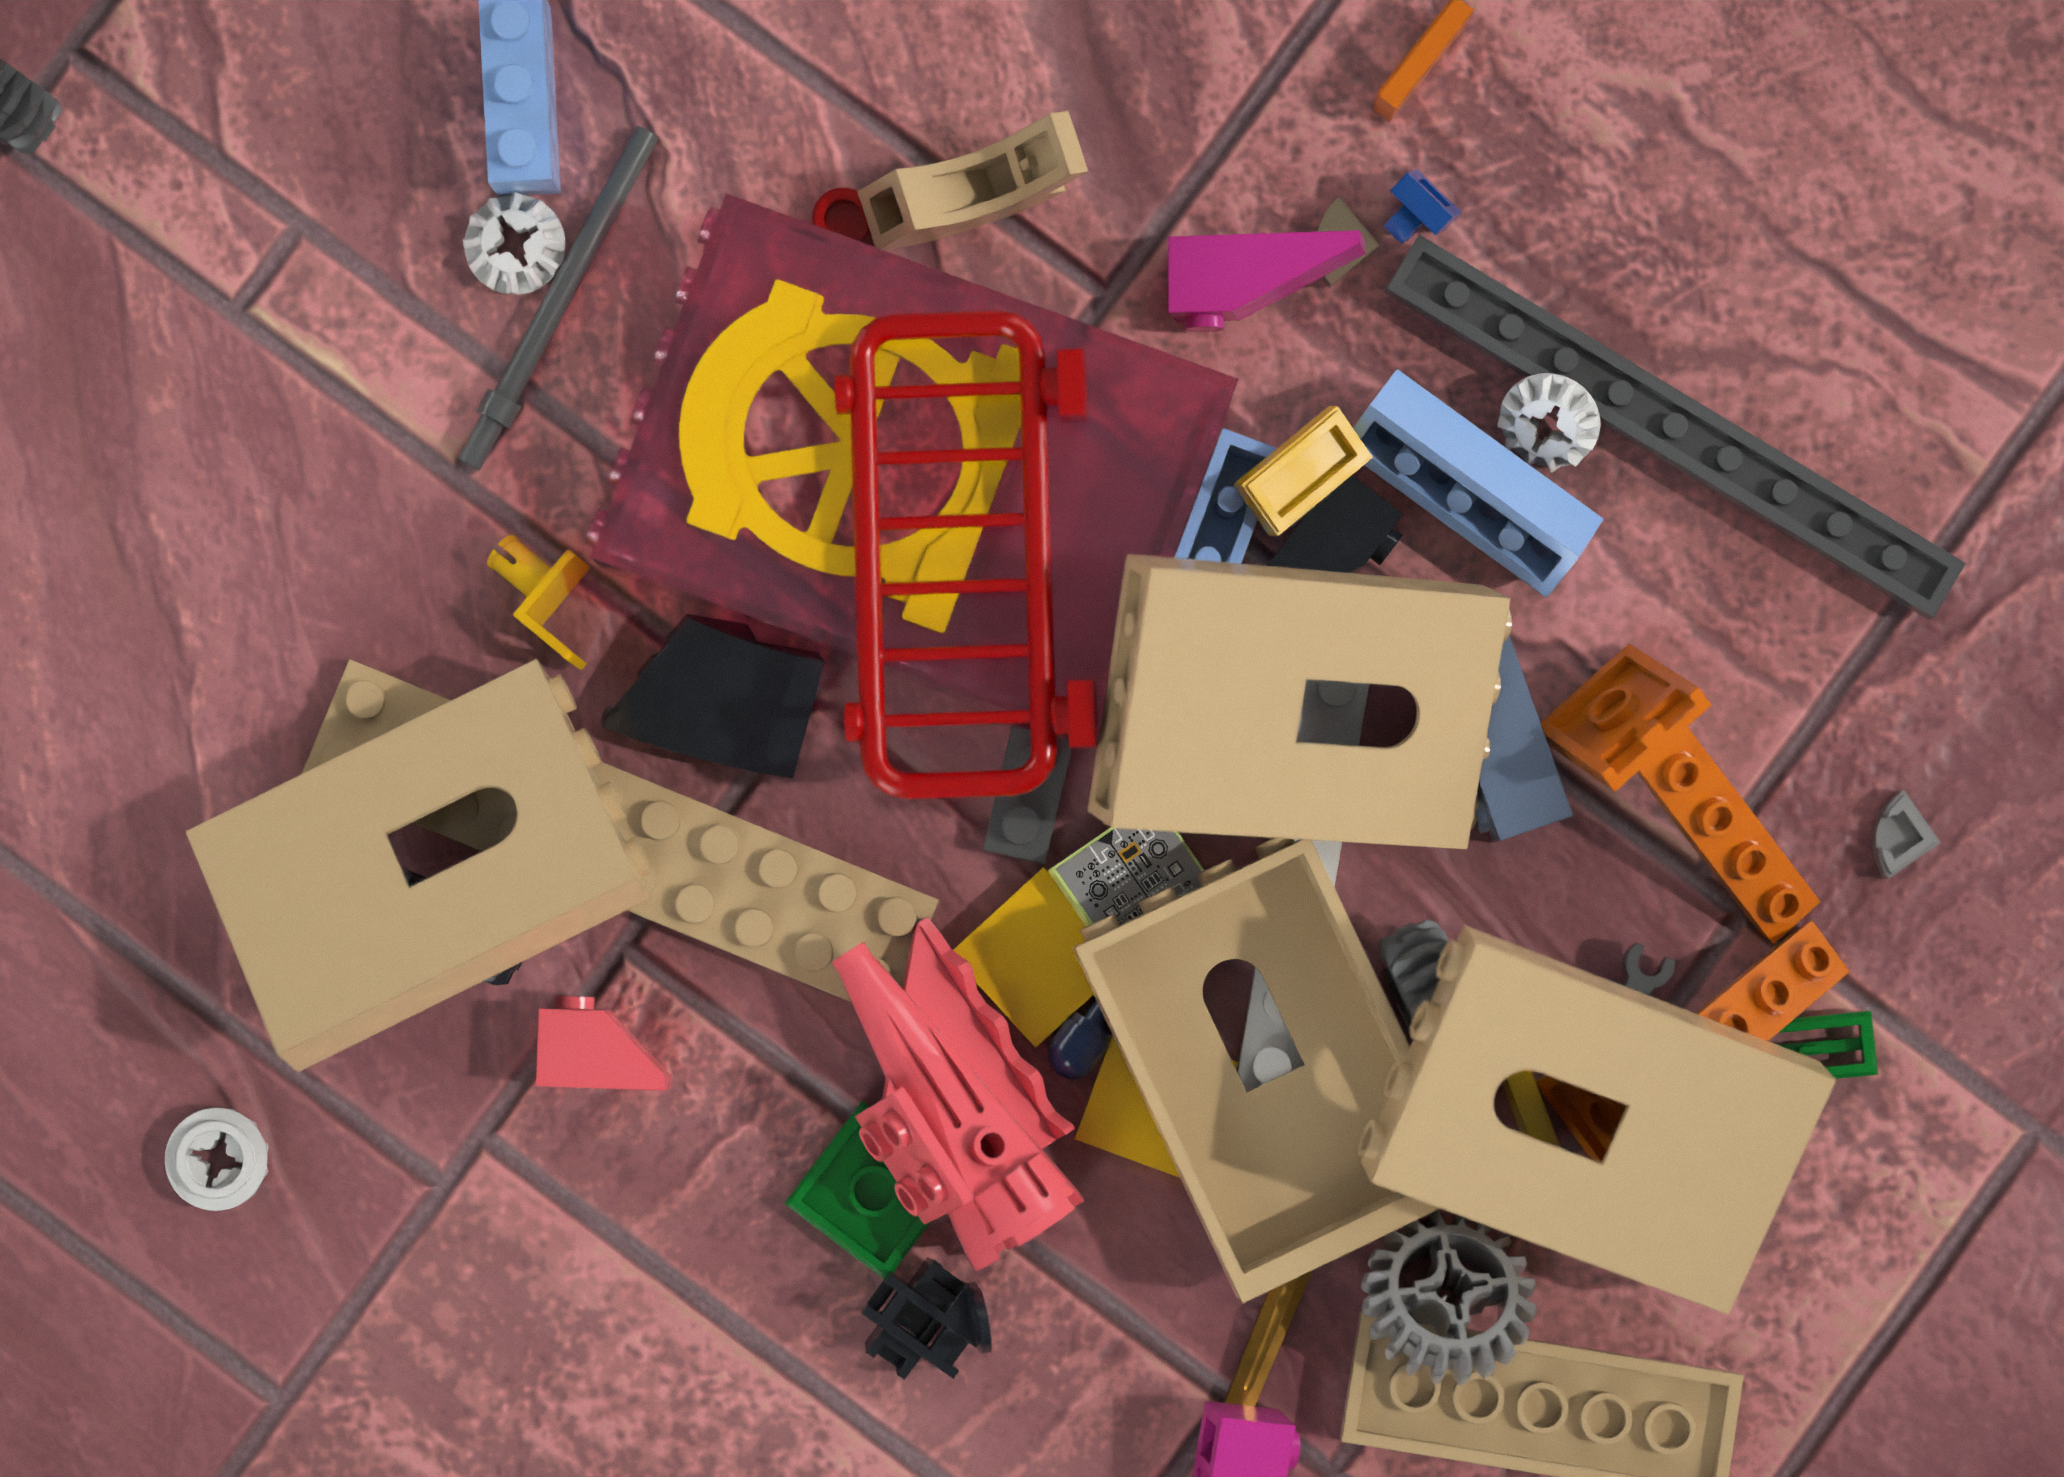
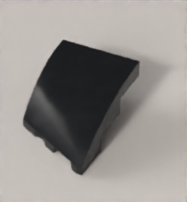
[600,614,824,779]

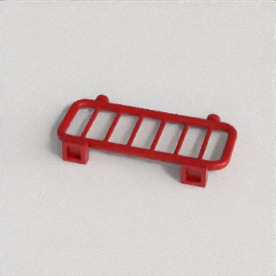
[834,310,1098,799]

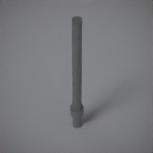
[457,126,659,471]

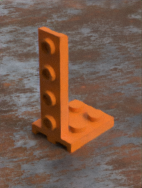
[1541,644,1820,944]
[1536,920,1850,1163]

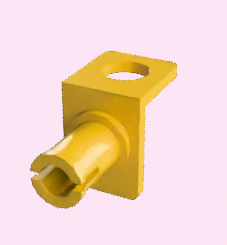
[487,534,590,671]

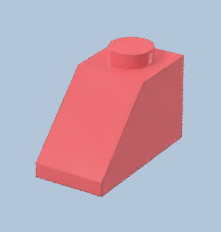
[536,996,671,1091]

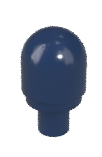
[1048,999,1112,1079]

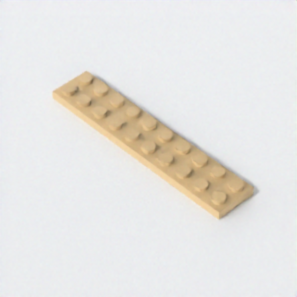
[302,659,940,1002]

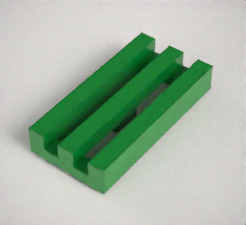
[1778,1011,1878,1079]

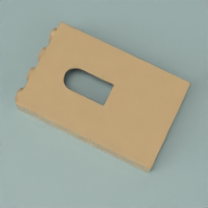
[1088,554,1512,849]
[186,659,652,1072]
[1071,838,1440,1303]
[1358,925,1836,1315]

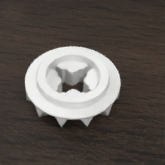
[463,192,566,295]
[1497,373,1601,473]
[165,1108,269,1211]

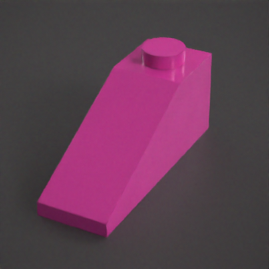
[1168,230,1366,332]
[1192,1401,1300,1477]

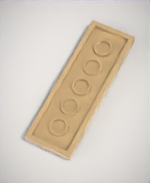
[1340,1311,1744,1477]

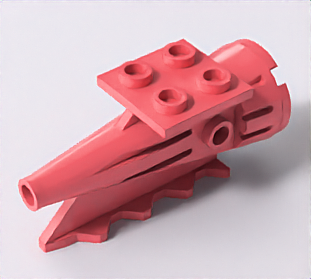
[831,917,1084,1271]

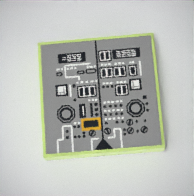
[1048,828,1204,926]

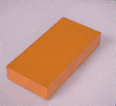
[1373,0,1474,122]

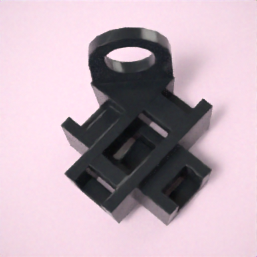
[861,1257,992,1380]

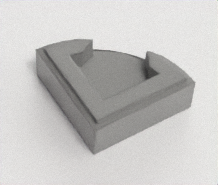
[1872,790,1941,879]

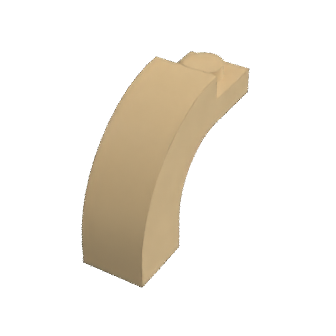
[857,111,1088,251]

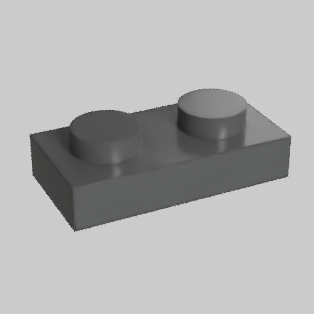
[983,726,1072,865]

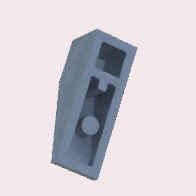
[1475,635,1573,843]

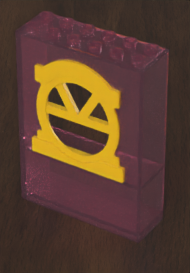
[586,193,1239,749]

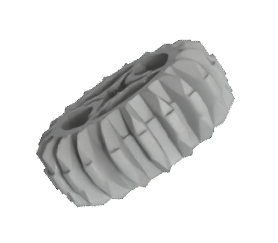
[1361,1210,1537,1385]

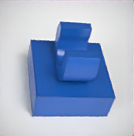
[1383,169,1462,244]

